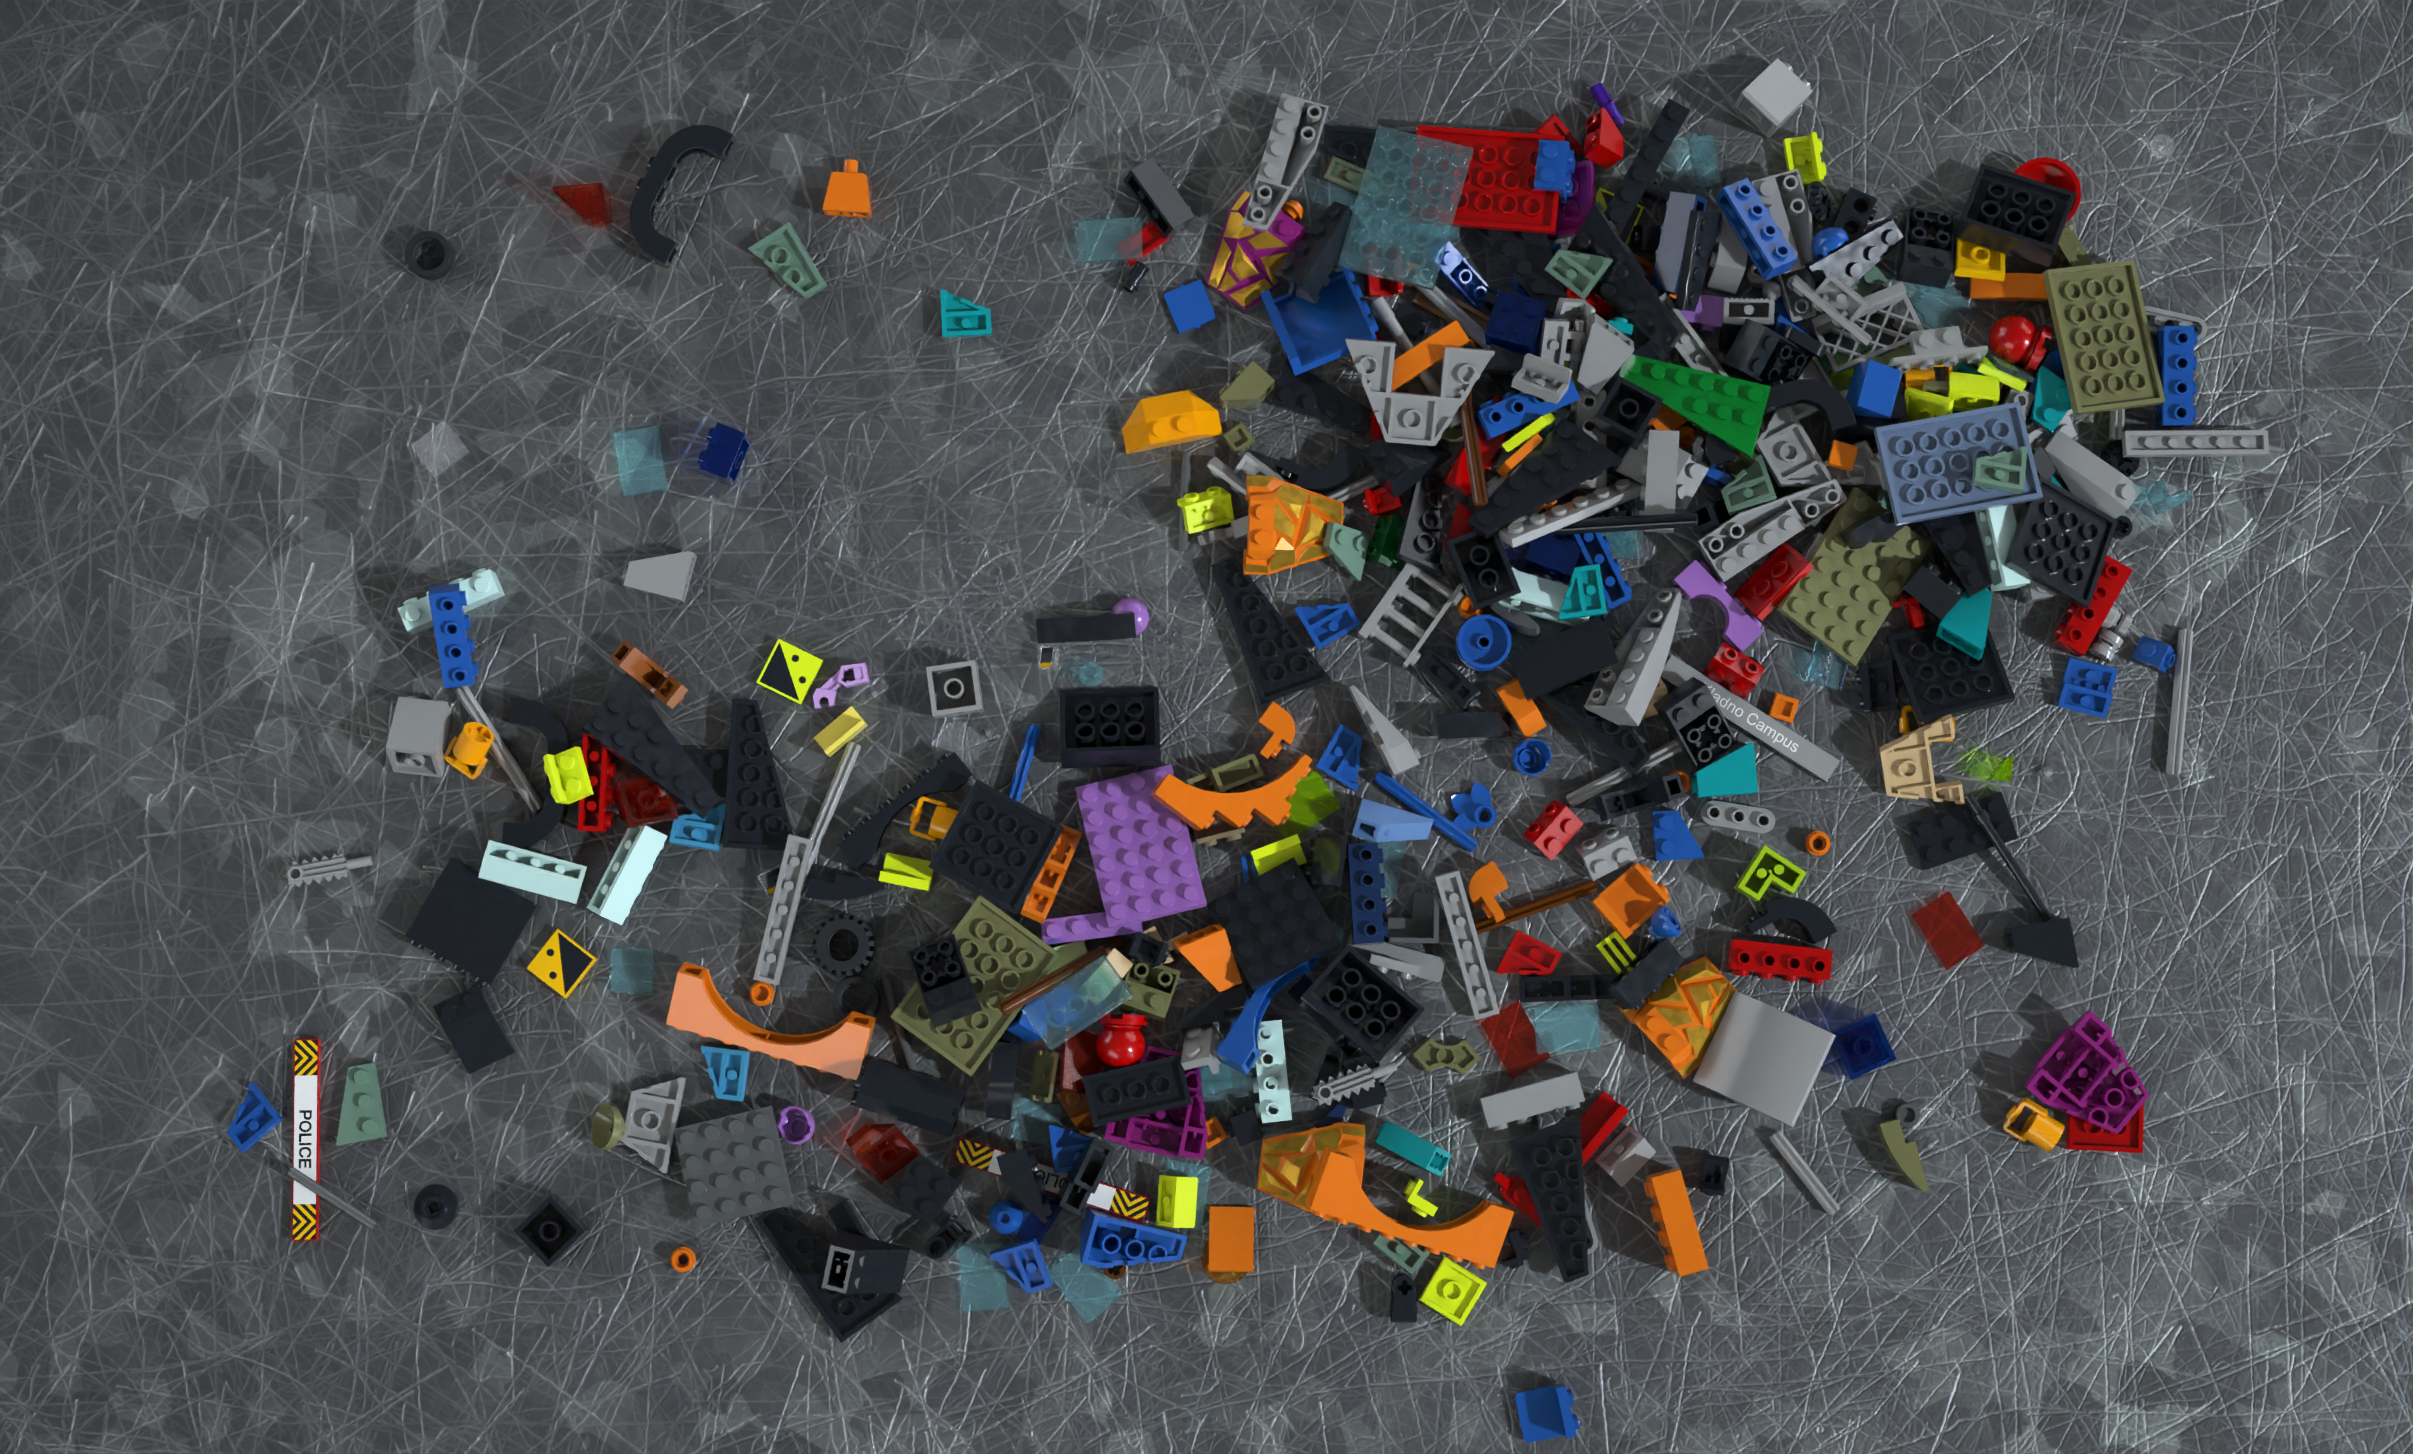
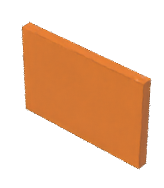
[1207,1206,1255,1272]

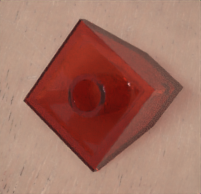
[553,182,613,228]
[614,777,678,828]
[846,1123,921,1184]

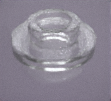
[2149,134,2174,159]

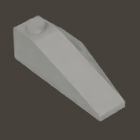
[2043,430,2142,519]
[1348,685,1421,778]

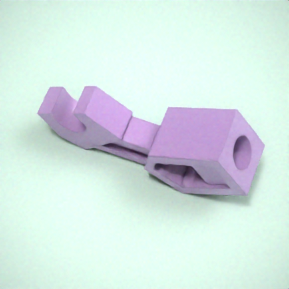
[813,663,869,709]

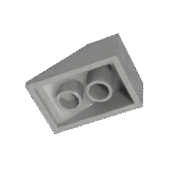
[1616,432,1710,510]

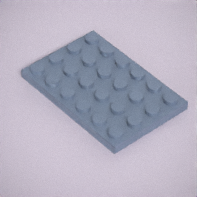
[1873,402,2043,526]

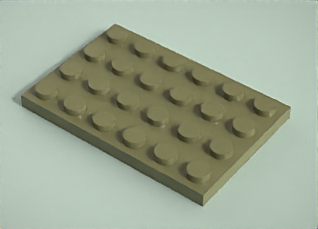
[2042,260,2166,416]
[1777,487,1931,666]
[890,896,1061,1076]

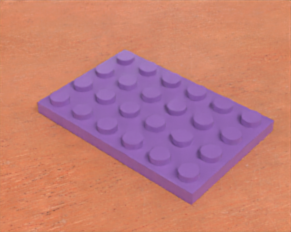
[1075,764,1207,930]

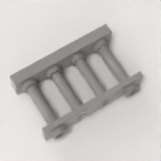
[1357,563,1464,669]

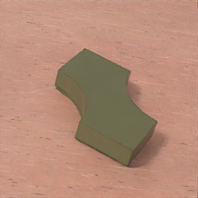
[1411,1037,1481,1075]

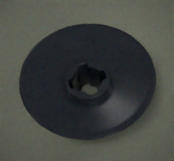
[414,1184,459,1230]

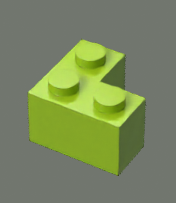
[1734,845,1807,902]

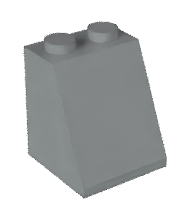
[1734,58,1813,139]
[385,696,451,778]

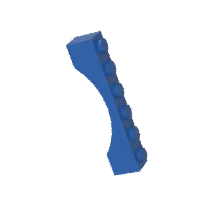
[1217,953,1323,1075]

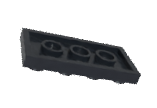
[1906,791,2018,870]
[1082,1055,1192,1127]

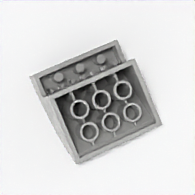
[1693,991,1836,1127]

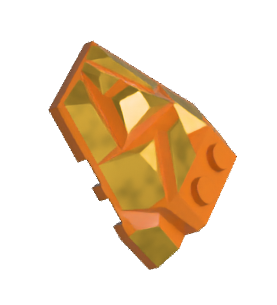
[1243,475,1344,575]
[1615,956,1738,1079]
[1257,1121,1365,1223]

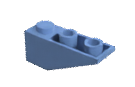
[1352,798,1434,842]

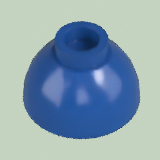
[1648,905,1681,938]
[989,1199,1024,1235]

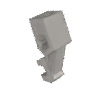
[1197,516,1248,546]

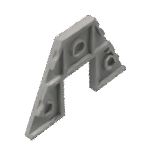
[1345,338,1495,446]
[1755,356,1881,487]

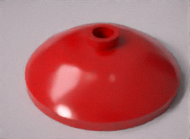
[2014,157,2081,223]

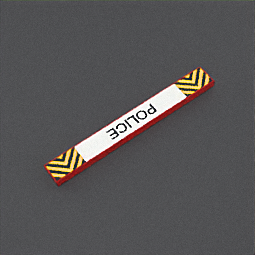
[292,1039,321,1241]
[953,1137,1151,1223]

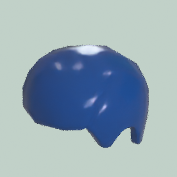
[1812,227,1849,260]
[1512,738,1552,776]

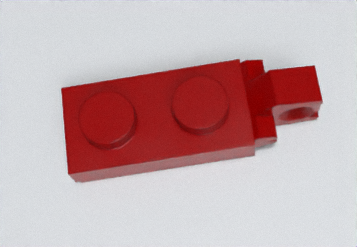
[1492,1171,1543,1228]

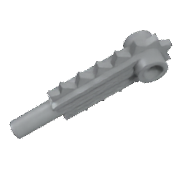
[283,853,373,888]
[1312,1061,1398,1105]

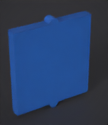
[1163,279,1217,334]

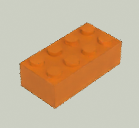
[1643,1168,1709,1277]

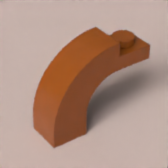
[610,639,688,709]

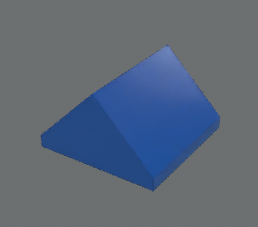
[1846,359,1902,419]

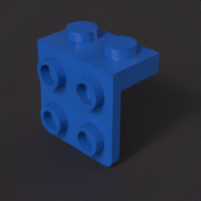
[1534,139,1575,203]
[1515,1383,1579,1443]

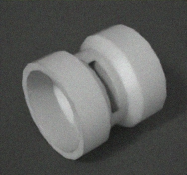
[2101,606,2133,637]
[2089,629,2124,663]

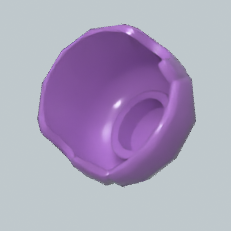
[1111,597,1149,635]
[777,1106,815,1145]

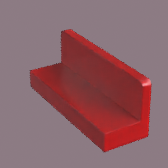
[1580,1092,1629,1165]

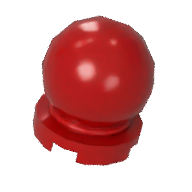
[1988,314,2053,374]
[1096,1013,1147,1069]

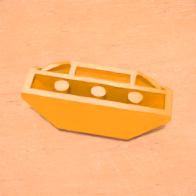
[1122,390,1223,454]

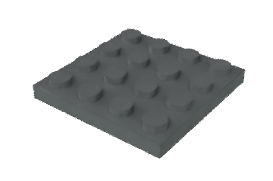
[673,1106,794,1228]

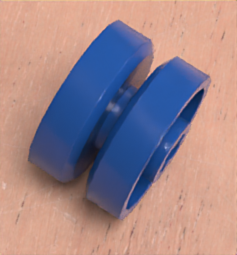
[1455,615,1512,672]

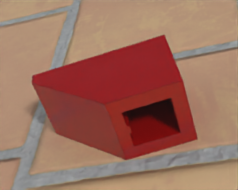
[1584,107,1624,169]

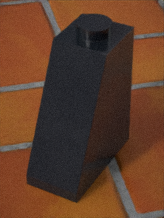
[2003,918,2079,968]

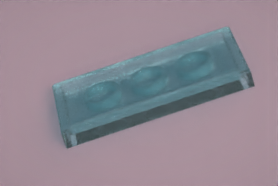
[1022,955,1133,1051]

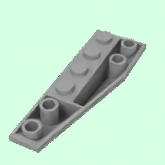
[1242,93,1329,232]
[1750,169,1816,323]
[1697,479,1848,582]
[1584,587,1683,726]

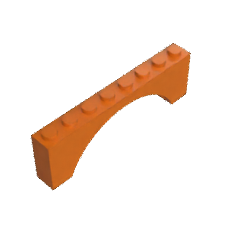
[666,962,876,1080]
[1304,1146,1514,1269]

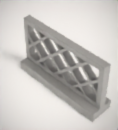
[1810,282,1924,375]

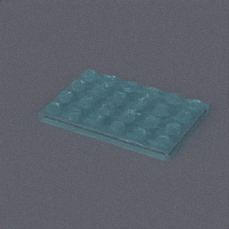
[1338,126,1474,290]

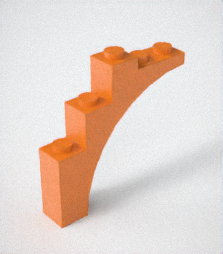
[1150,754,1312,831]

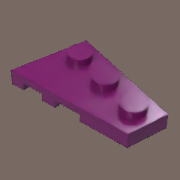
[1548,160,1596,241]

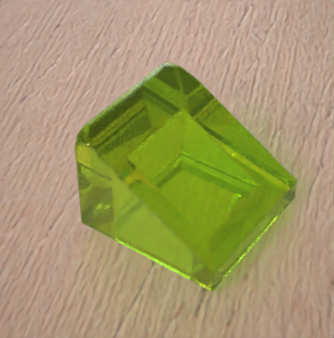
[1987,756,2013,783]

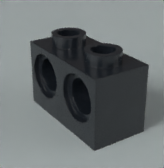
[1831,187,1878,242]

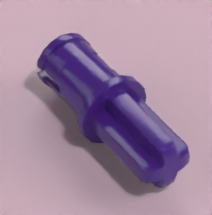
[1589,82,1626,128]

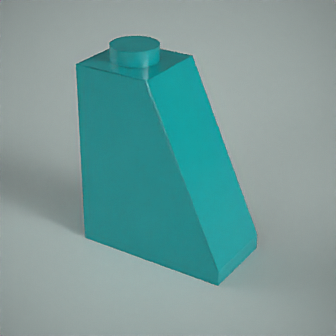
[1936,589,1993,661]
[1690,743,1758,798]
[1375,1120,1452,1177]

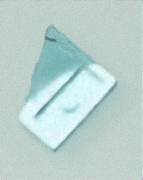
[1600,509,1643,561]

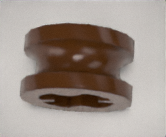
[1104,1265,1127,1279]

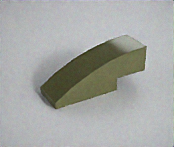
[1184,753,1264,793]
[1875,1118,1928,1191]

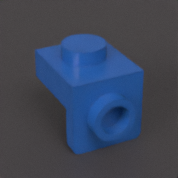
[2132,635,2175,674]

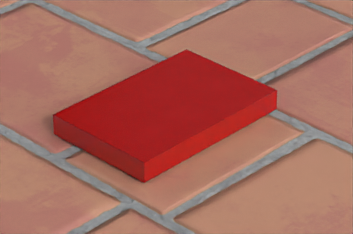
[1733,541,1814,621]
[2065,1103,2144,1153]

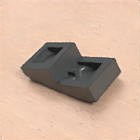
[1490,602,1541,638]

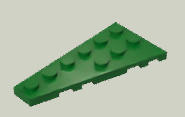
[1619,354,1771,459]

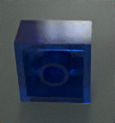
[1485,290,1548,355]
[697,422,751,486]
[1520,533,1582,582]
[1829,1013,1896,1080]

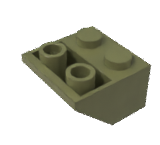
[1219,361,1275,409]
[1116,958,1181,1023]

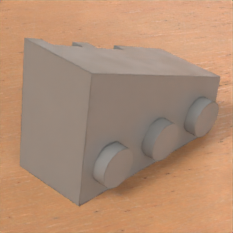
[1706,210,1748,295]

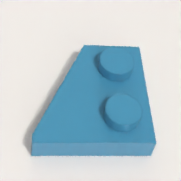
[669,803,726,852]
[701,1046,750,1101]

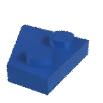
[1294,603,1361,650]
[1651,810,1704,861]
[1047,1124,1092,1173]

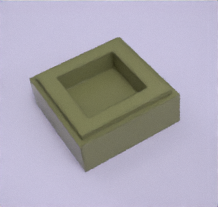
[1221,421,1255,456]

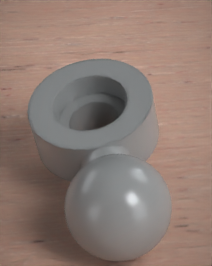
[1747,264,1782,301]

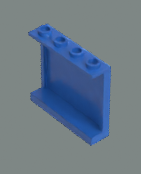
[1260,259,1379,376]

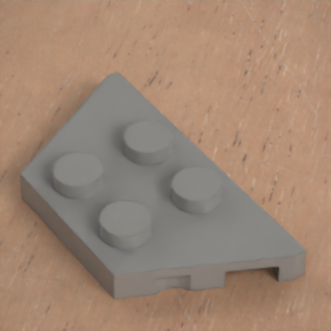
[621,1077,686,1173]

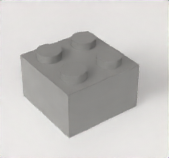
[926,660,984,719]

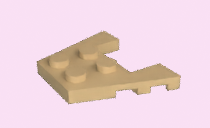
[1879,714,1965,804]

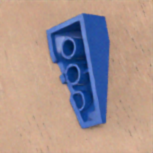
[1080,1208,1188,1268]

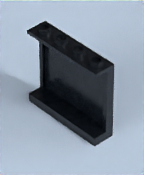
[405,857,542,987]

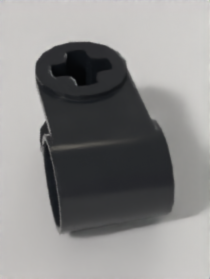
[924,1215,973,1262]
[1390,1273,1417,1323]

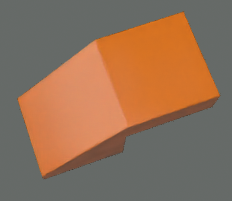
[1496,677,1547,739]

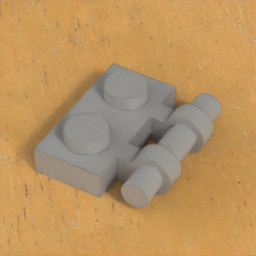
[1538,318,1586,370]

